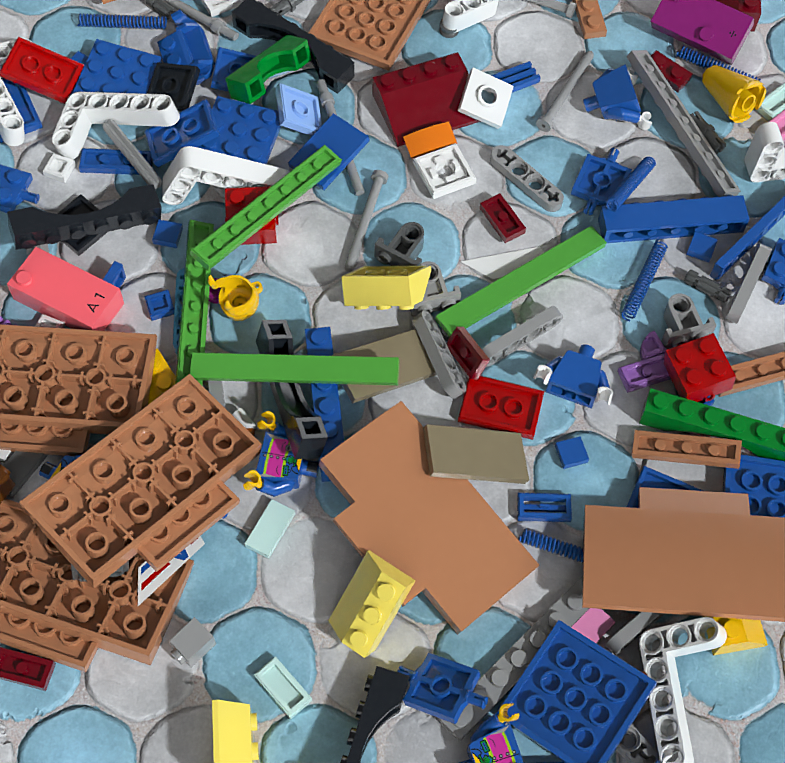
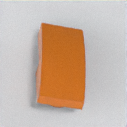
[403,122,458,159]

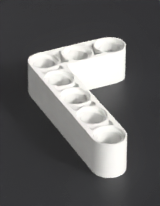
[442,0,499,33]
[0,38,33,146]
[52,92,180,159]
[744,122,785,182]
[162,146,289,205]
[639,617,727,763]

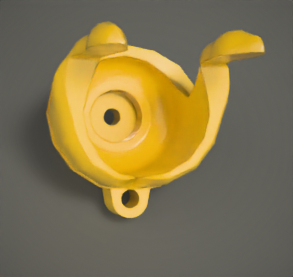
[208,275,263,321]

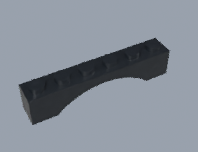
[232,0,354,94]
[7,184,162,250]
[256,320,328,460]
[340,666,409,763]

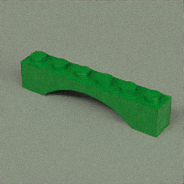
[639,388,785,461]

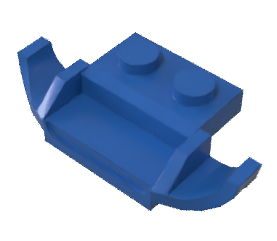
[157,10,215,85]

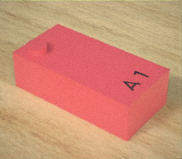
[7,247,124,331]

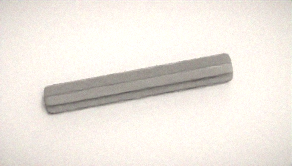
[103,119,162,190]

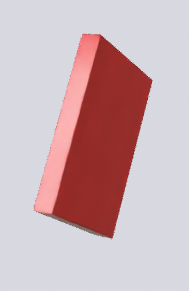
[0,37,84,104]
[458,376,545,440]

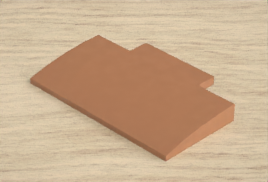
[0,324,157,456]
[19,374,262,588]
[319,401,540,635]
[582,487,785,622]
[0,499,194,672]

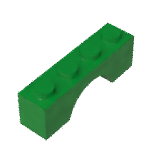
[225,35,312,104]

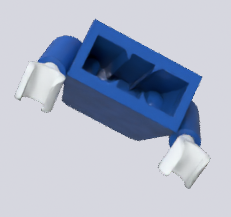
[583,64,652,130]
[533,344,613,409]

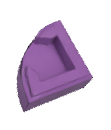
[640,330,666,360]

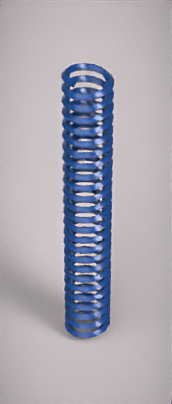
[77,13,167,29]
[676,46,761,81]
[606,156,656,211]
[621,239,668,322]
[519,528,583,563]

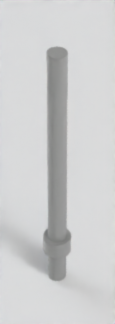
[164,0,239,41]
[316,79,365,196]

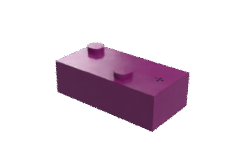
[650,0,754,65]

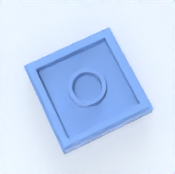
[275,83,322,136]

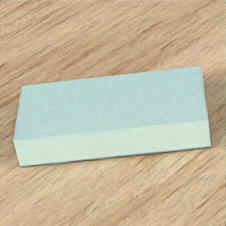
[754,83,785,121]
[245,499,295,559]
[254,656,312,720]

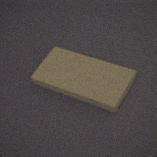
[332,329,437,404]
[423,424,529,484]

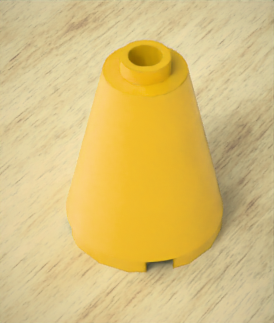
[702,65,766,123]

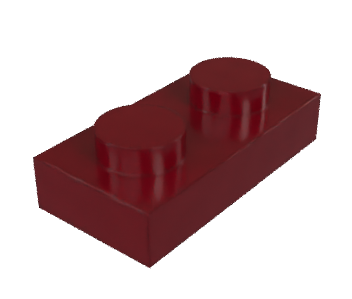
[651,50,693,93]
[479,193,526,243]
[446,326,490,379]
[0,647,56,691]

